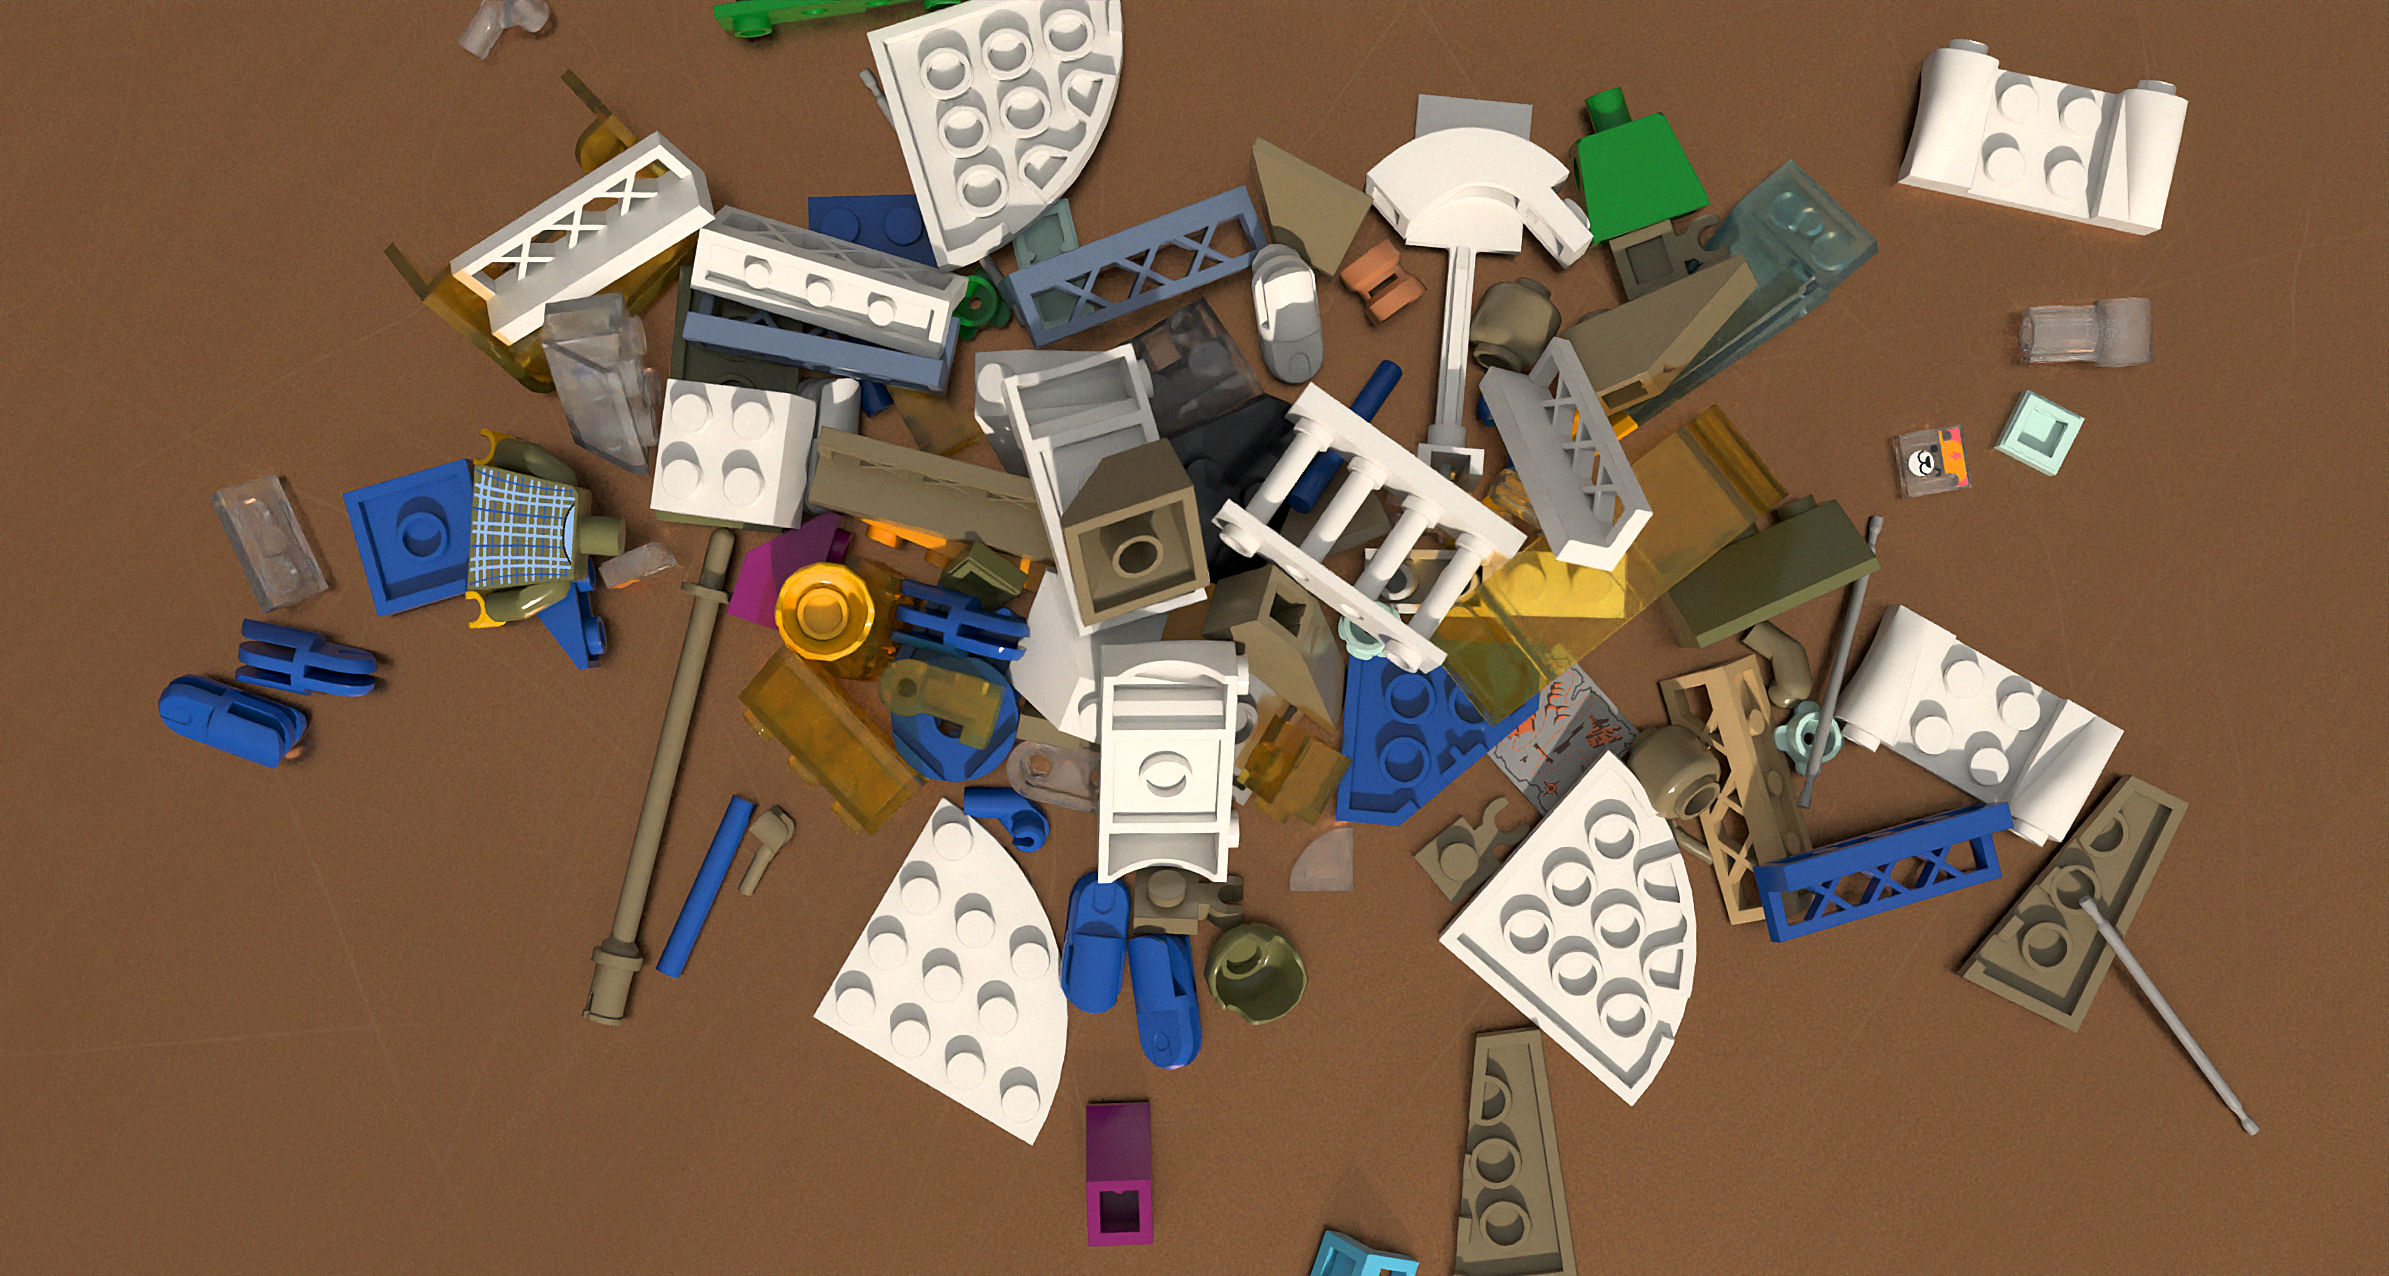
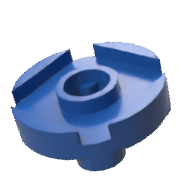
[890,655,1020,782]

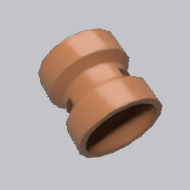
[1339,238,1428,327]

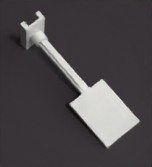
[1405,94,1533,496]

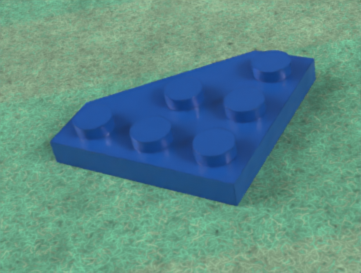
[1335,630,1544,826]

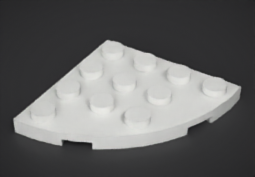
[867,0,1124,273]
[1439,746,1696,1106]
[813,796,1069,1146]

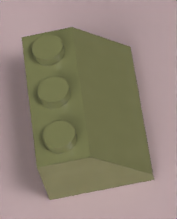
[1649,494,1882,649]

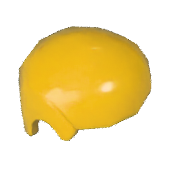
[775,561,875,661]

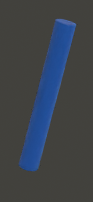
[1287,360,1403,514]
[656,794,757,978]

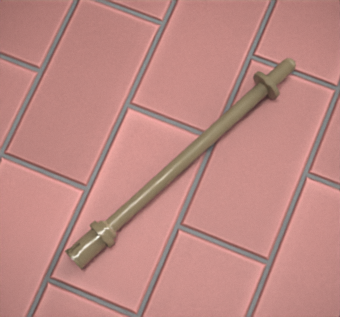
[582,528,735,1026]

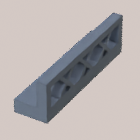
[998,184,1269,350]
[682,292,961,396]

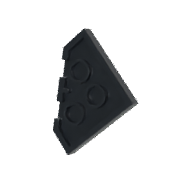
[1160,393,1309,584]

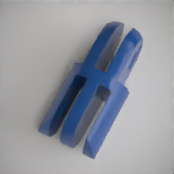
[889,578,1030,661]
[235,618,378,697]
[158,674,307,769]
[1059,871,1131,1014]
[1127,933,1203,1070]

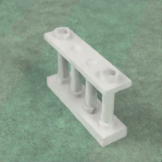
[1211,382,1528,674]

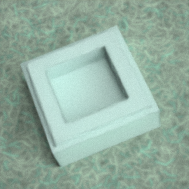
[1993,390,2085,476]

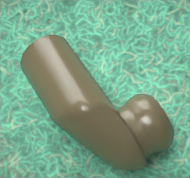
[1741,620,1814,709]

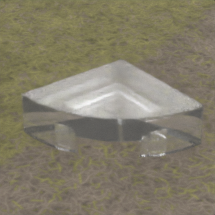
[1289,826,1353,891]

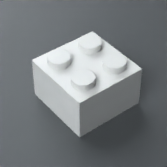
[650,378,818,530]

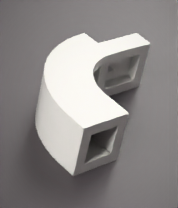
[1362,127,1594,270]

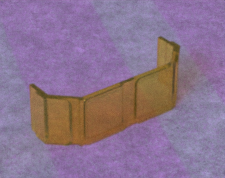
[1429,403,1789,727]

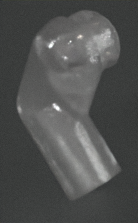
[456,0,549,60]

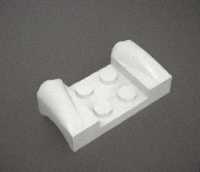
[1897,39,2188,236]
[1000,343,1210,639]
[1833,605,2124,847]
[1096,640,1249,883]

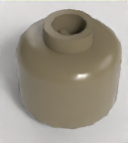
[1469,277,1562,373]
[1626,724,1721,820]

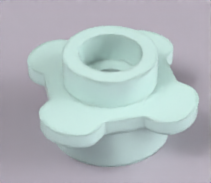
[1772,701,1844,777]

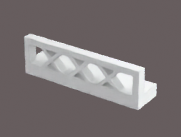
[450,131,715,346]
[690,205,969,359]
[1479,337,1653,571]

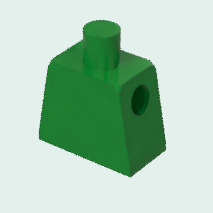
[1569,87,1710,251]

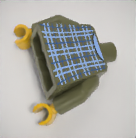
[465,429,626,629]

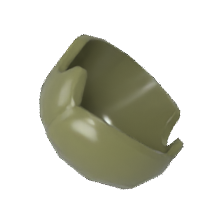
[1203,922,1309,1025]

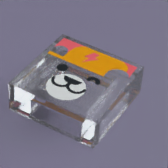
[1894,424,1972,499]
[598,541,677,590]

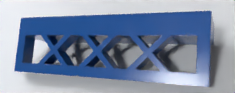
[1753,802,2014,943]

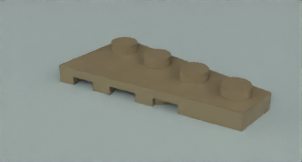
[1956,774,2190,1033]
[1453,1026,1579,1276]

